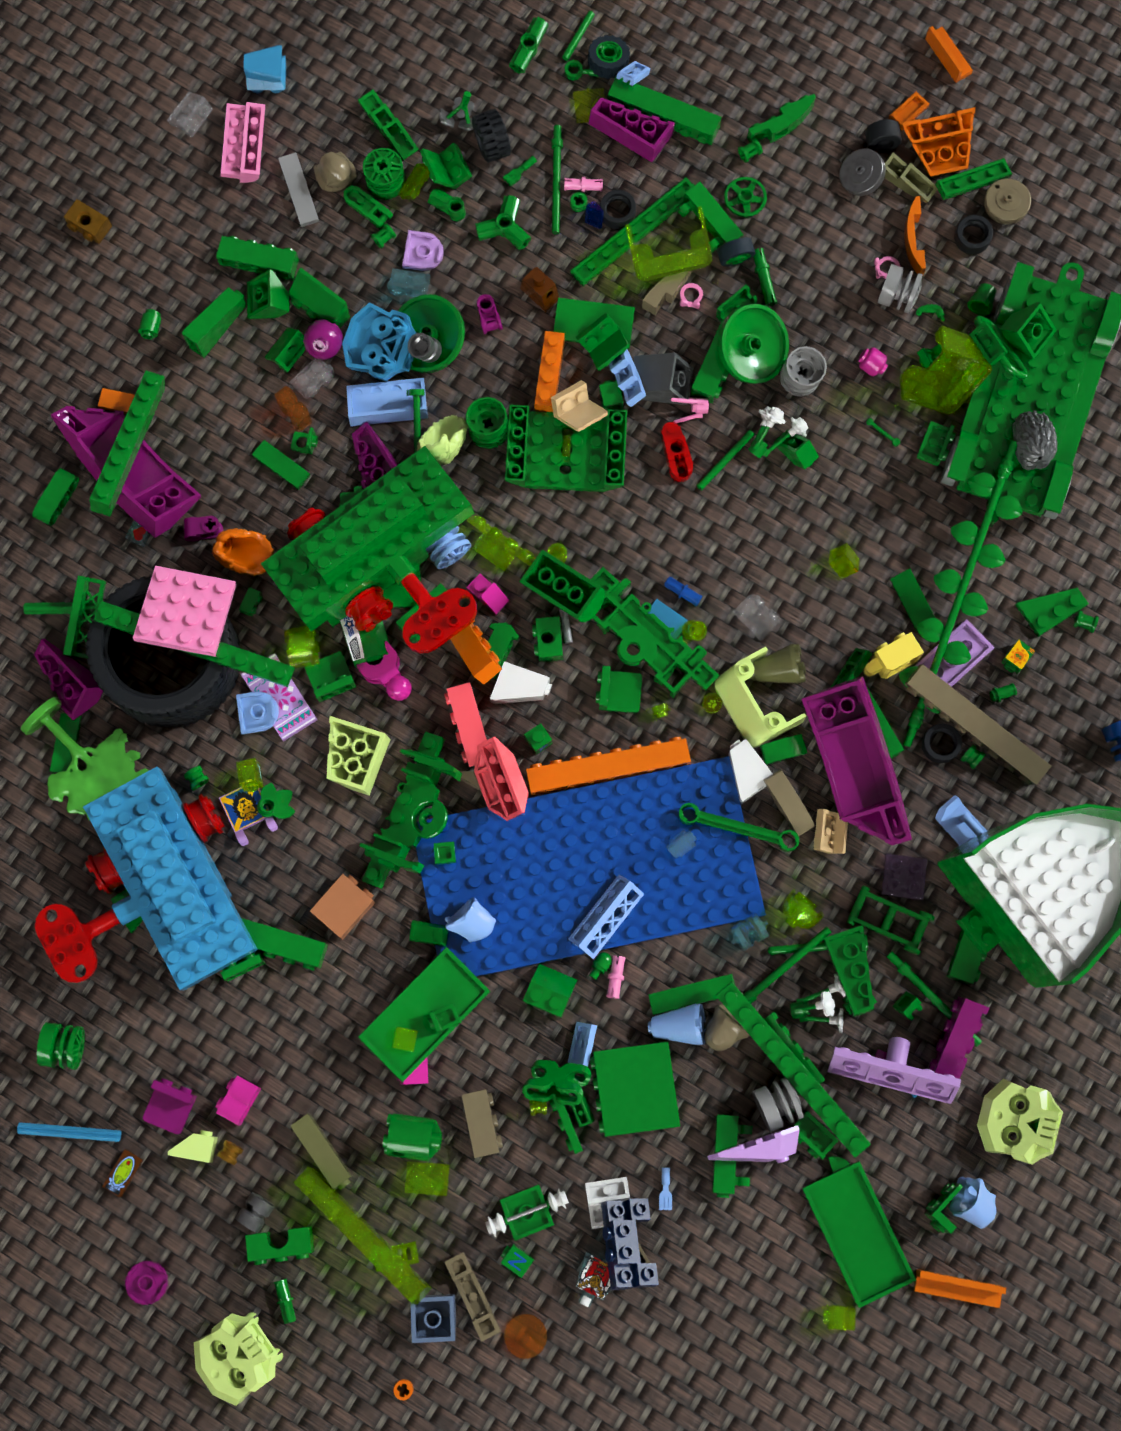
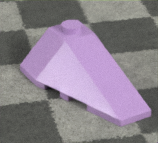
[708,1125,799,1164]

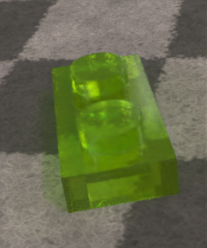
[398,163,430,200]

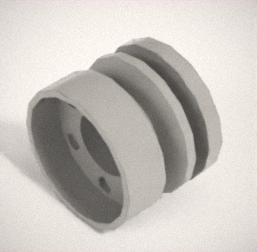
[877,264,923,314]
[780,346,827,397]
[752,1077,804,1132]

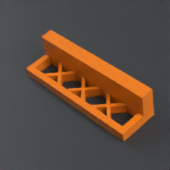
[913,1269,1006,1308]

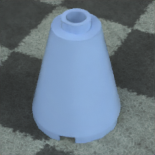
[648,1003,706,1045]

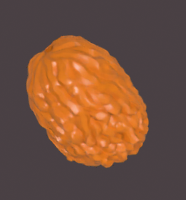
[212,528,274,576]

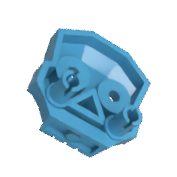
[342,302,416,382]

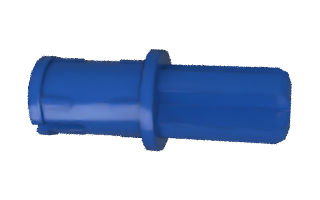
[664,577,703,607]

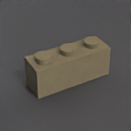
[462,1089,503,1158]

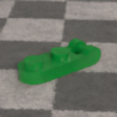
[343,186,393,230]

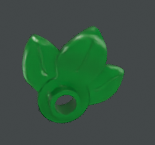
[257,783,295,819]

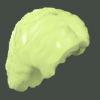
[417,415,468,466]

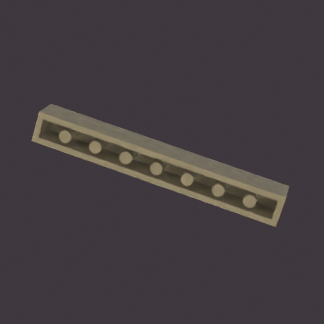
[905,664,1051,786]

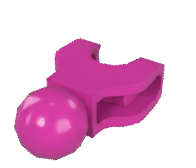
[356,641,412,701]

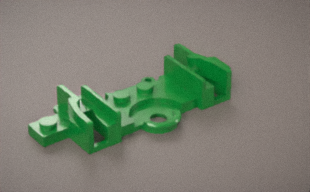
[590,567,720,698]

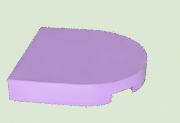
[402,230,444,271]

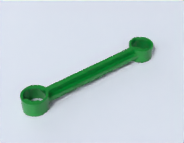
[678,803,799,852]

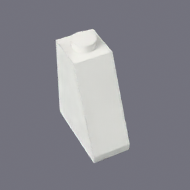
[490,661,552,704]
[728,739,773,805]

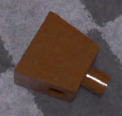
[520,267,559,312]

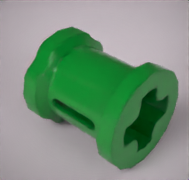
[738,138,763,163]
[371,223,396,249]
[1073,610,1099,633]

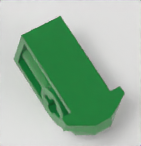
[488,622,519,679]

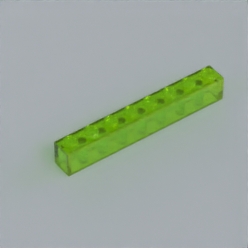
[293,1167,432,1305]

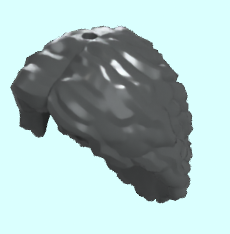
[1012,410,1058,470]

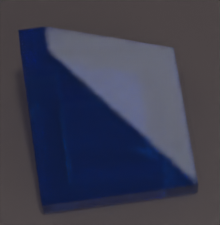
[585,201,604,229]

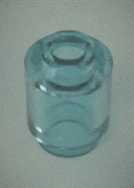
[666,829,697,859]

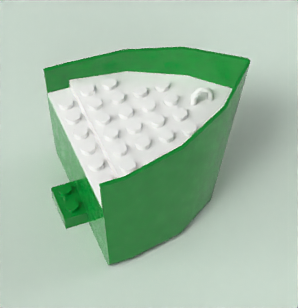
[937,804,1121,988]

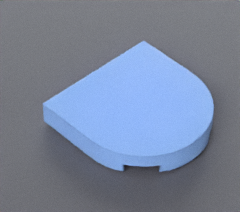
[236,691,279,735]

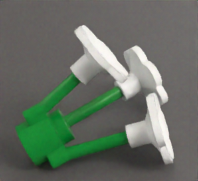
[790,973,846,1033]

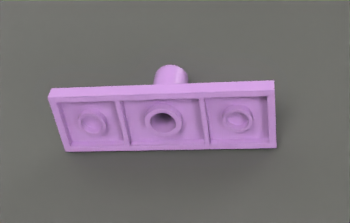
[827,1037,961,1104]

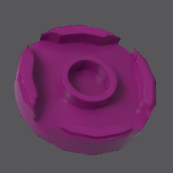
[125,1261,168,1305]

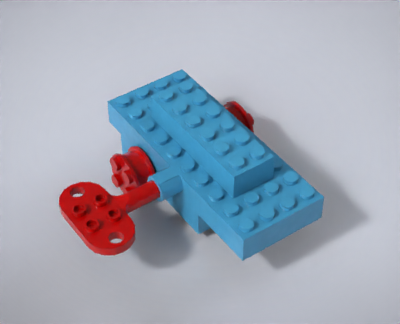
[35,767,258,991]

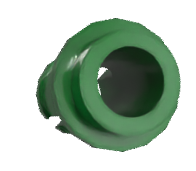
[989,683,1017,703]

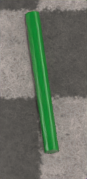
[696,430,754,491]

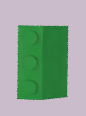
[289,268,350,328]

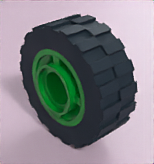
[588,35,630,79]

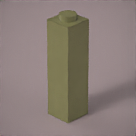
[291,1113,353,1190]

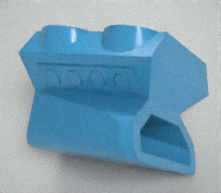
[244,45,286,94]

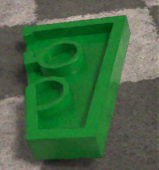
[1015,588,1089,637]

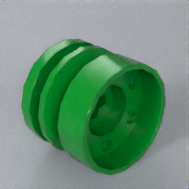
[363,148,406,200]
[466,397,508,449]
[36,1022,85,1070]

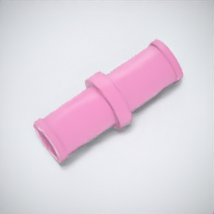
[564,177,603,193]
[606,955,626,999]

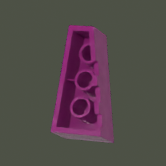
[589,98,675,162]
[928,996,989,1079]

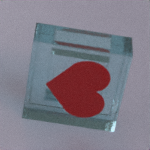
[125,520,151,548]

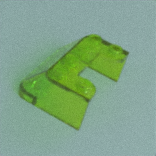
[900,326,992,414]

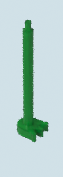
[407,389,425,453]

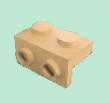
[814,809,848,854]

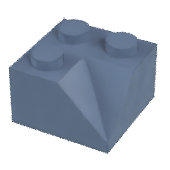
[410,1294,456,1343]

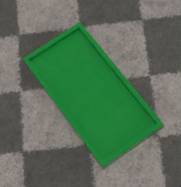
[357,947,490,1082]
[802,1161,916,1308]

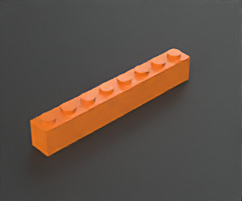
[526,737,691,796]

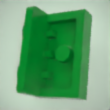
[916,421,956,466]
[792,1111,839,1159]

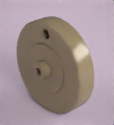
[984,178,1031,225]

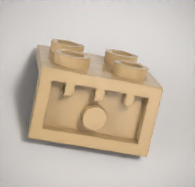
[551,380,608,432]

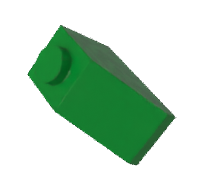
[773,430,819,469]

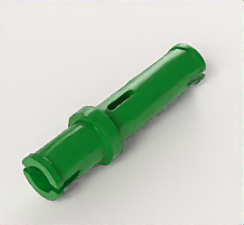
[753,248,778,307]

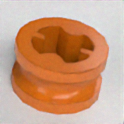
[393,1379,414,1400]

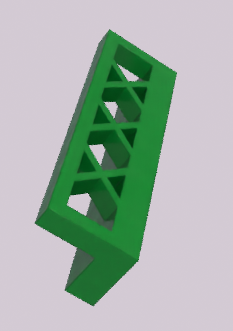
[63,575,106,659]

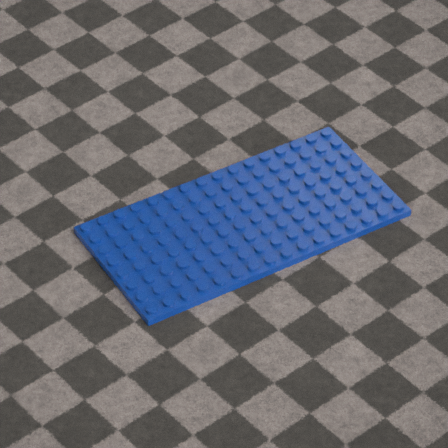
[416,756,766,977]

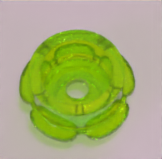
[651,703,671,718]

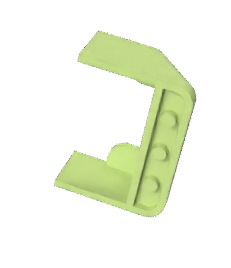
[714,647,806,748]

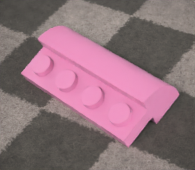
[221,102,265,183]

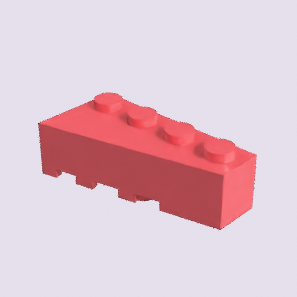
[444,682,487,767]

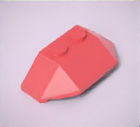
[474,737,528,821]

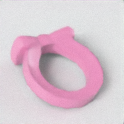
[874,256,900,279]
[680,283,703,309]

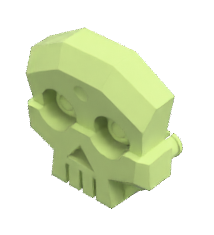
[977,1079,1063,1165]
[194,1312,283,1406]

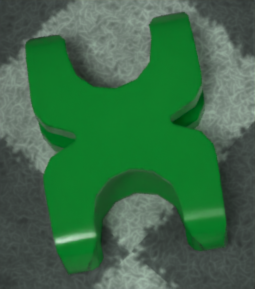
[522,1060,591,1106]

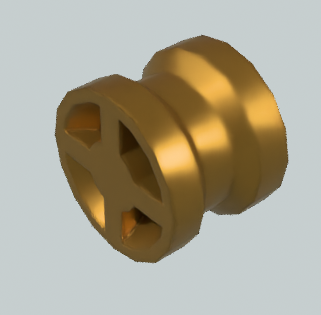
[217,1140,244,1165]

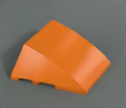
[901,107,976,177]

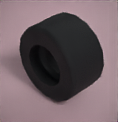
[865,119,902,153]

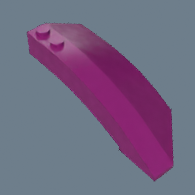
[51,406,201,538]
[802,676,912,845]

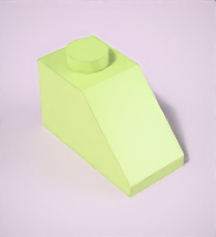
[168,1130,218,1163]

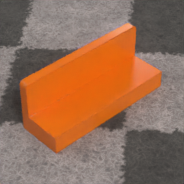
[925,26,973,83]

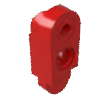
[661,422,693,482]

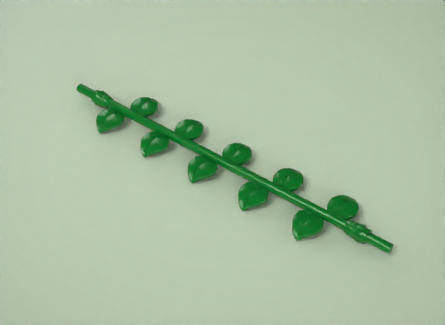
[899,441,1023,748]

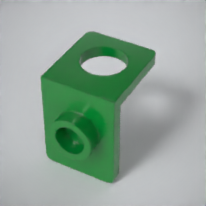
[291,427,318,454]

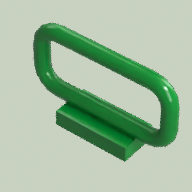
[969,316,1028,379]

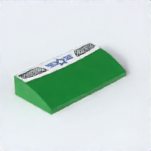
[340,616,390,668]

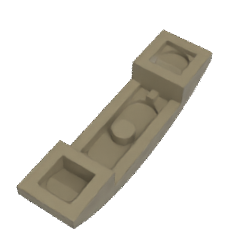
[445,1252,501,1342]

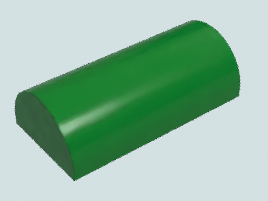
[519,549,605,622]

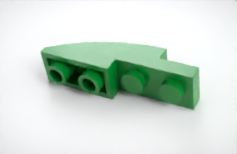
[747,94,816,143]

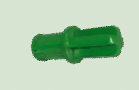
[274,1279,296,1324]

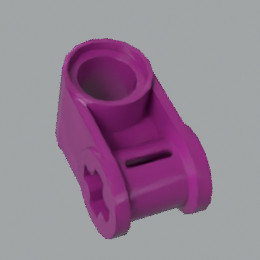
[477,294,503,335]
[183,516,223,541]

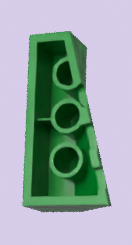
[765,1012,825,1095]

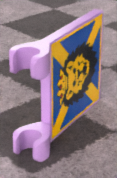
[219,780,278,846]

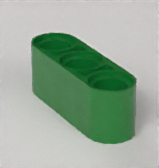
[32,468,79,526]

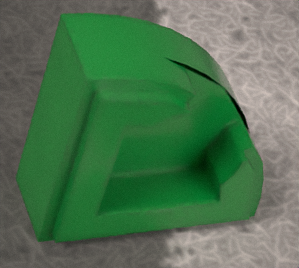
[828,1156,851,1173]

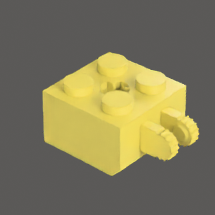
[863,632,924,679]

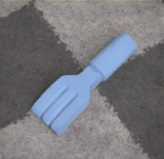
[659,1167,672,1210]

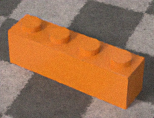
[534,331,565,412]
[450,620,502,684]

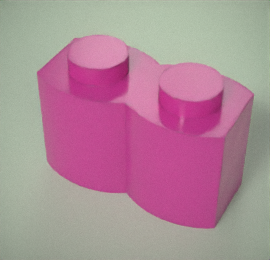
[216,1076,261,1126]

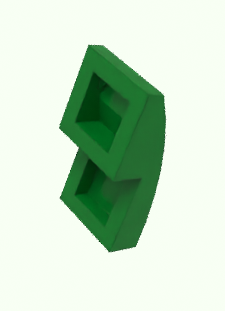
[760,734,807,765]

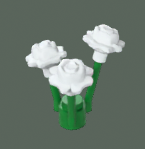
[748,406,808,458]

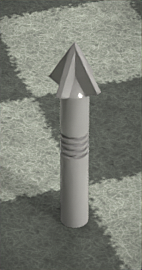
[559,608,573,644]

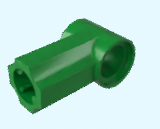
[428,188,466,221]

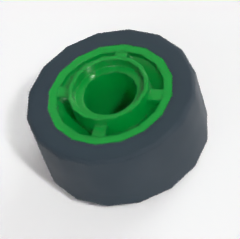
[717,237,756,266]

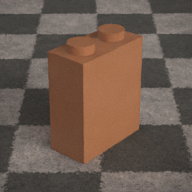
[310,874,375,940]

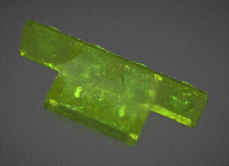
[467,515,536,571]

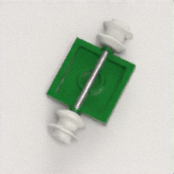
[485,1184,569,1241]

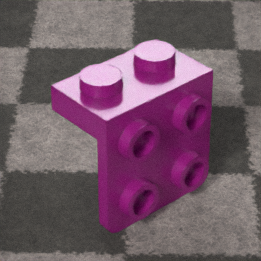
[143,1078,197,1134]

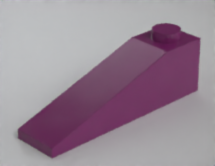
[352,422,399,490]
[34,639,103,720]

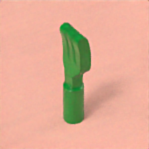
[503,156,537,187]

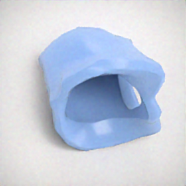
[445,897,496,942]
[949,1177,996,1229]

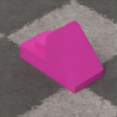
[466,574,509,615]

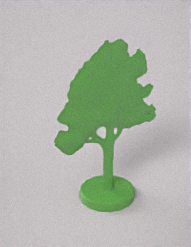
[20,696,149,820]

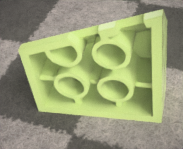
[327,716,391,796]

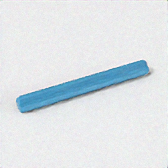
[17,1122,122,1142]

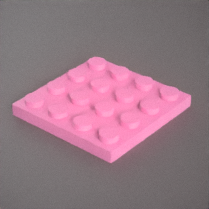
[133,566,236,657]

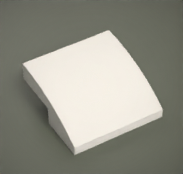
[585,1177,630,1229]

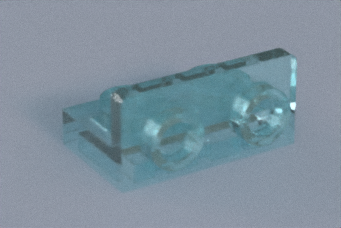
[387,268,431,298]

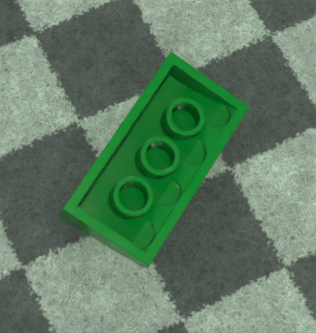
[554,298,635,349]

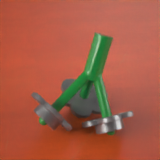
[439,91,474,131]

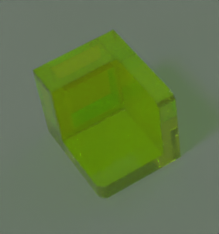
[829,543,860,579]

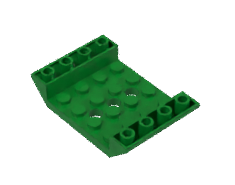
[505,405,627,492]

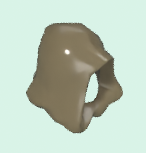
[313,151,357,192]
[704,1004,750,1051]

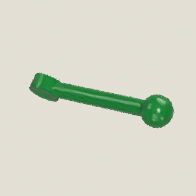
[866,418,900,447]

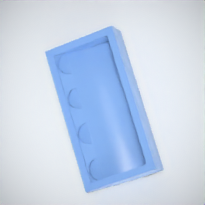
[346,378,428,427]

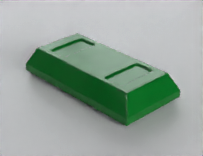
[409,920,448,947]

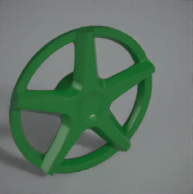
[724,177,767,218]

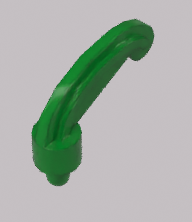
[916,304,945,321]

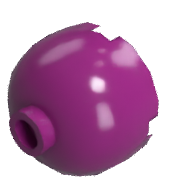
[303,319,343,360]

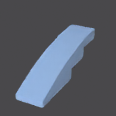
[609,349,646,407]

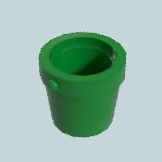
[967,283,997,316]

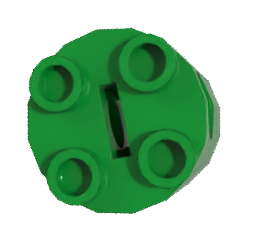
[383,1113,442,1162]

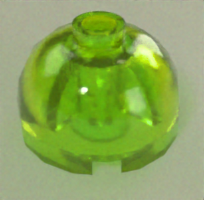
[783,889,824,929]

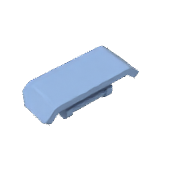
[935,795,987,846]

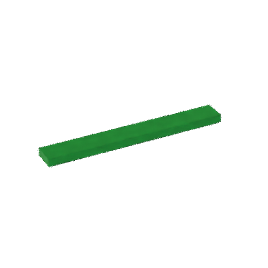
[570,177,692,286]

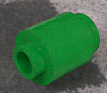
[138,309,162,340]

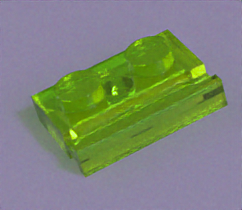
[405,1161,450,1196]

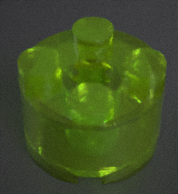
[284,626,320,668]

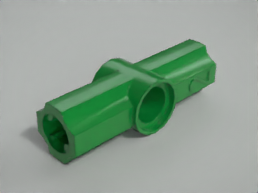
[509,17,548,74]

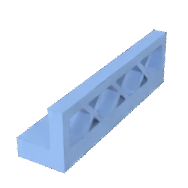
[568,874,644,959]

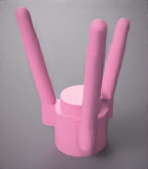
[671,397,709,424]

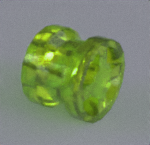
[547,543,567,563]
[682,620,707,641]
[529,1100,548,1116]

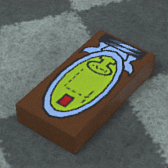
[102,1149,144,1197]

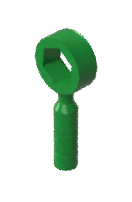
[564,60,599,81]

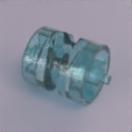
[730,913,769,951]

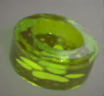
[702,693,723,714]

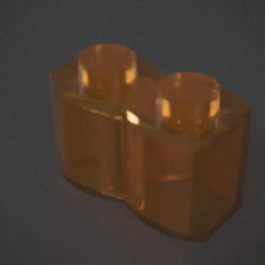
[275,386,312,431]

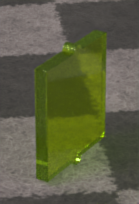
[573,88,605,123]

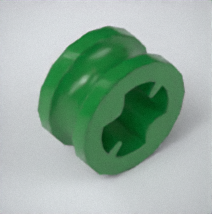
[570,192,588,212]

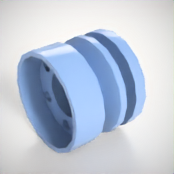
[426,526,471,569]

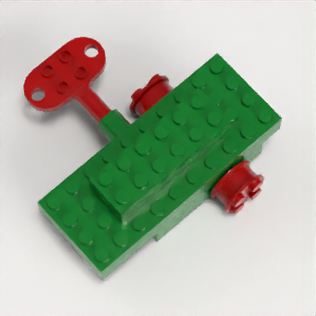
[261,446,477,654]

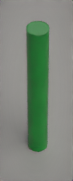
[562,11,595,61]

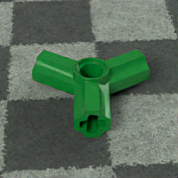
[475,195,531,250]

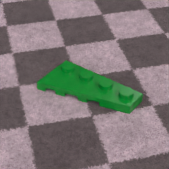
[824,925,874,1017]

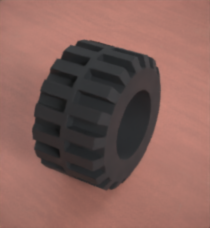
[472,109,511,163]

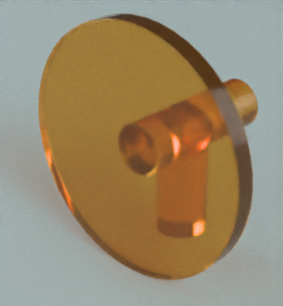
[504,1314,547,1359]

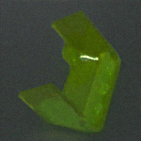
[625,206,712,282]

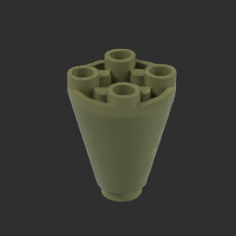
[751,644,806,684]

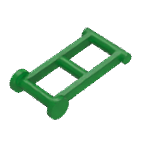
[846,885,935,955]

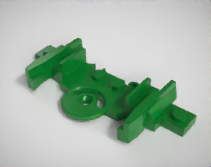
[359,732,462,889]

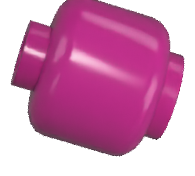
[858,347,888,377]

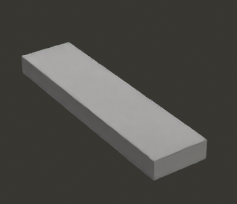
[278,152,319,227]

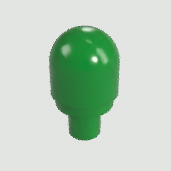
[589,952,612,980]

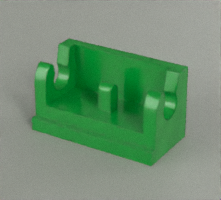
[716,285,757,322]

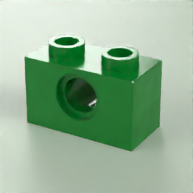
[532,616,563,662]

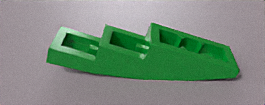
[358,89,419,161]
[648,974,735,1015]

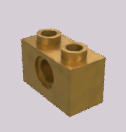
[64,199,112,244]

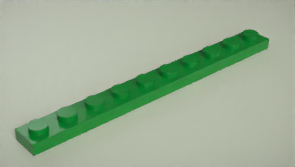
[94,601,295,688]
[716,981,871,1158]

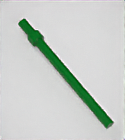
[551,125,563,235]
[743,926,832,1004]
[886,951,982,1047]

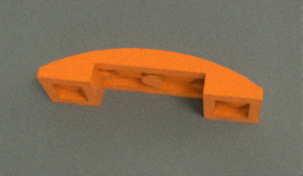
[904,196,926,274]

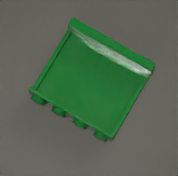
[590,1042,680,1137]

